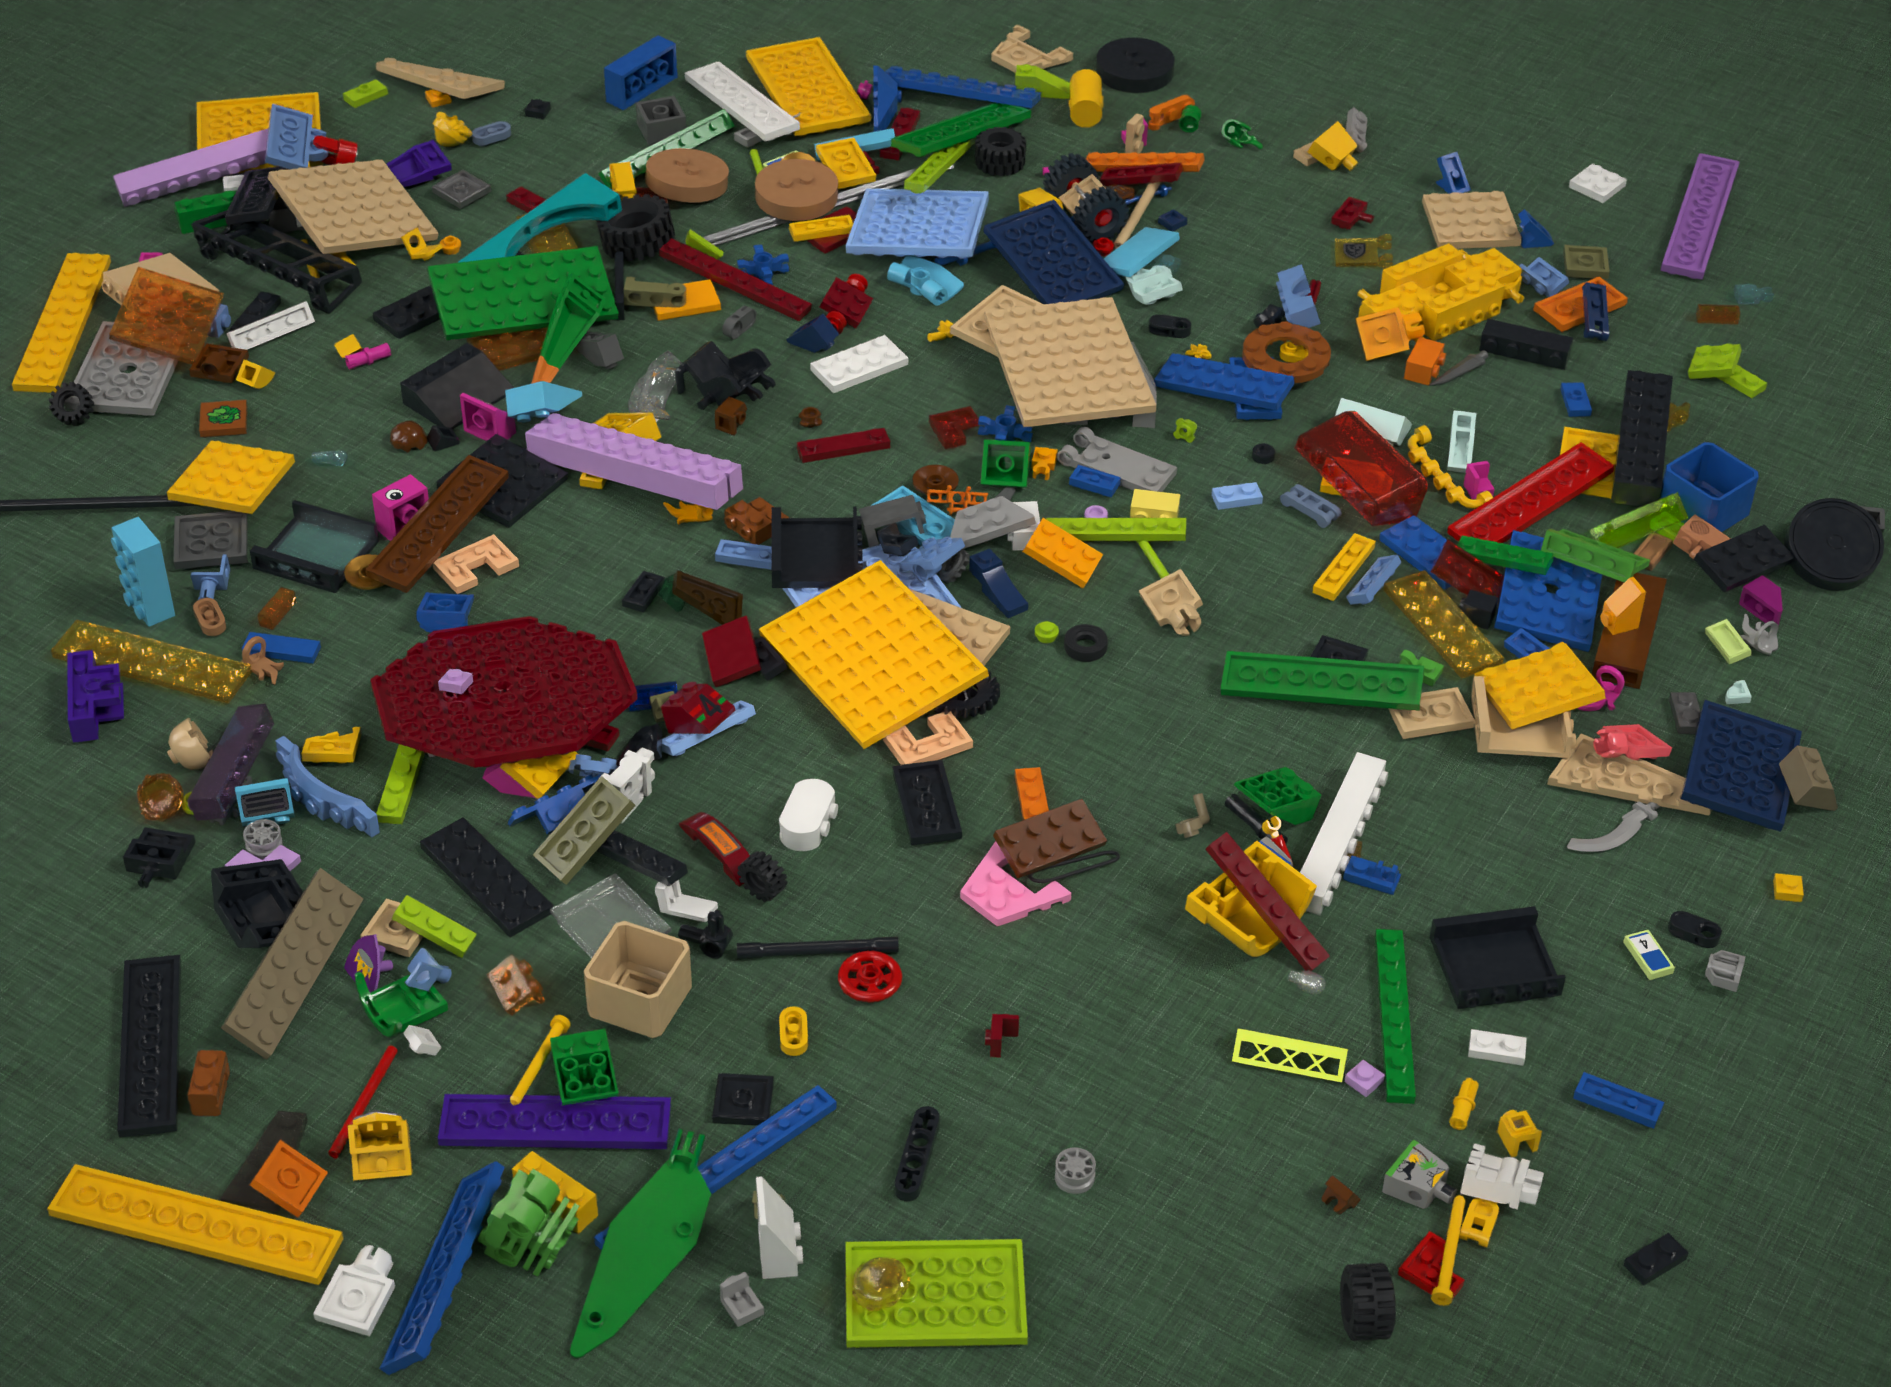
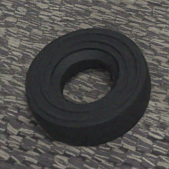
[1064,624,1108,662]

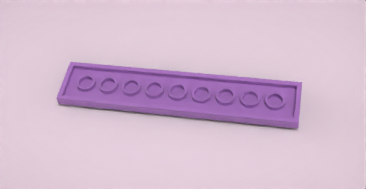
[1661,153,1740,280]

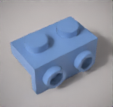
[1519,257,1569,297]

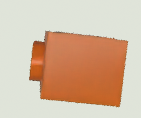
[1404,337,1446,386]

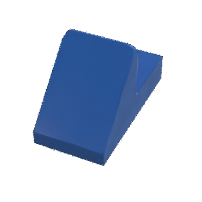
[1436,152,1470,194]
[1518,209,1554,248]

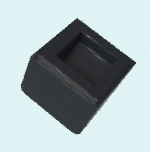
[427,425,460,451]

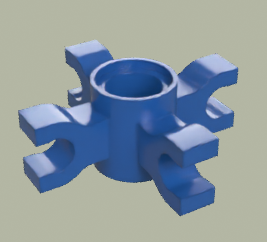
[737,244,789,285]
[978,405,1033,442]

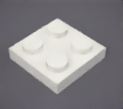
[1569,164,1627,203]

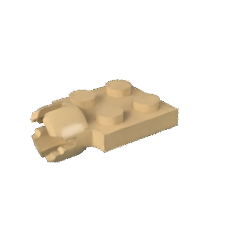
[1139,569,1203,636]

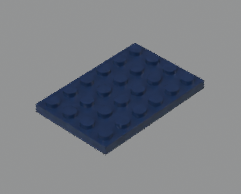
[983,199,1124,305]
[1680,700,1802,832]

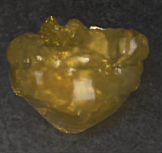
[852,1257,911,1312]

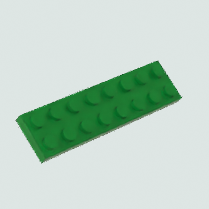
[891,103,1031,157]
[1221,651,1424,711]

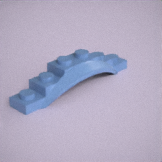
[276,736,380,838]

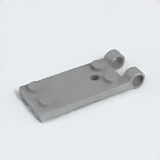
[1057,426,1177,492]

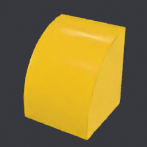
[236,360,276,389]

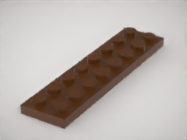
[365,455,509,593]

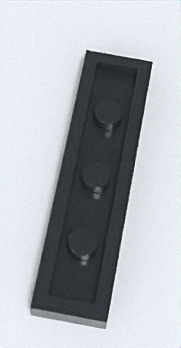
[615,252,625,320]

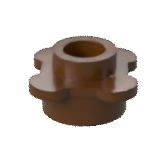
[799,407,822,427]

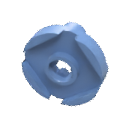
[569,754,619,777]

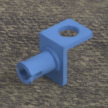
[191,554,230,600]
[405,948,452,991]

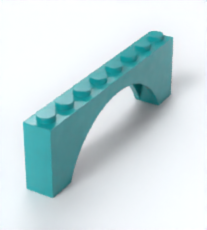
[458,173,622,263]

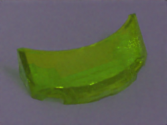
[1588,492,1688,548]

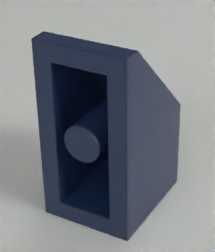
[786,313,839,353]

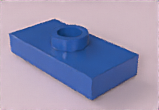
[1560,382,1592,417]

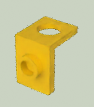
[401,228,443,260]

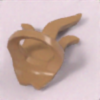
[241,636,284,685]

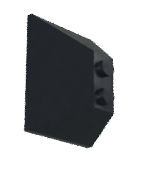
[211,859,303,948]

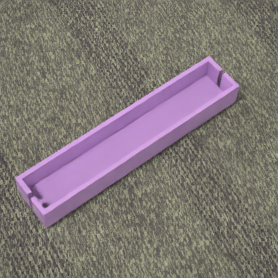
[525,413,743,510]

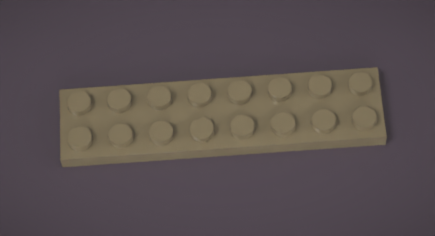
[221,868,364,1060]

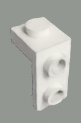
[655,880,718,922]

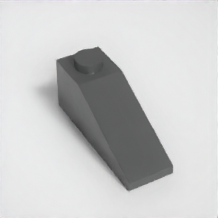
[574,332,624,369]

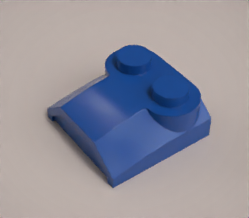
[416,592,474,632]

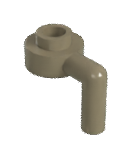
[1175,793,1210,838]

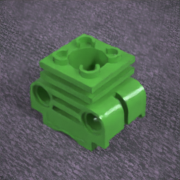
[477,1169,580,1277]

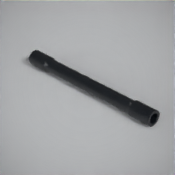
[737,936,899,959]

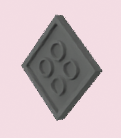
[174,511,248,569]

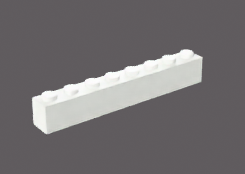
[1300,752,1388,915]

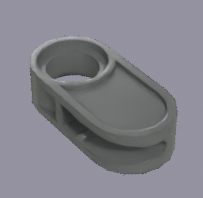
[722,306,757,339]

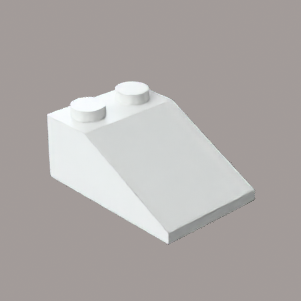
[756,1177,803,1279]

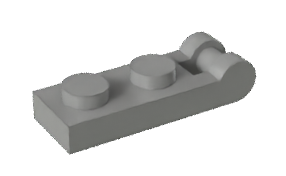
[1346,107,1368,153]

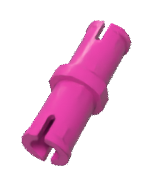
[345,343,391,370]

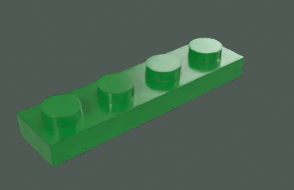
[1454,536,1553,575]

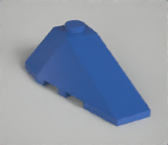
[873,65,901,132]

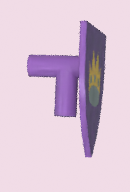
[344,934,393,993]

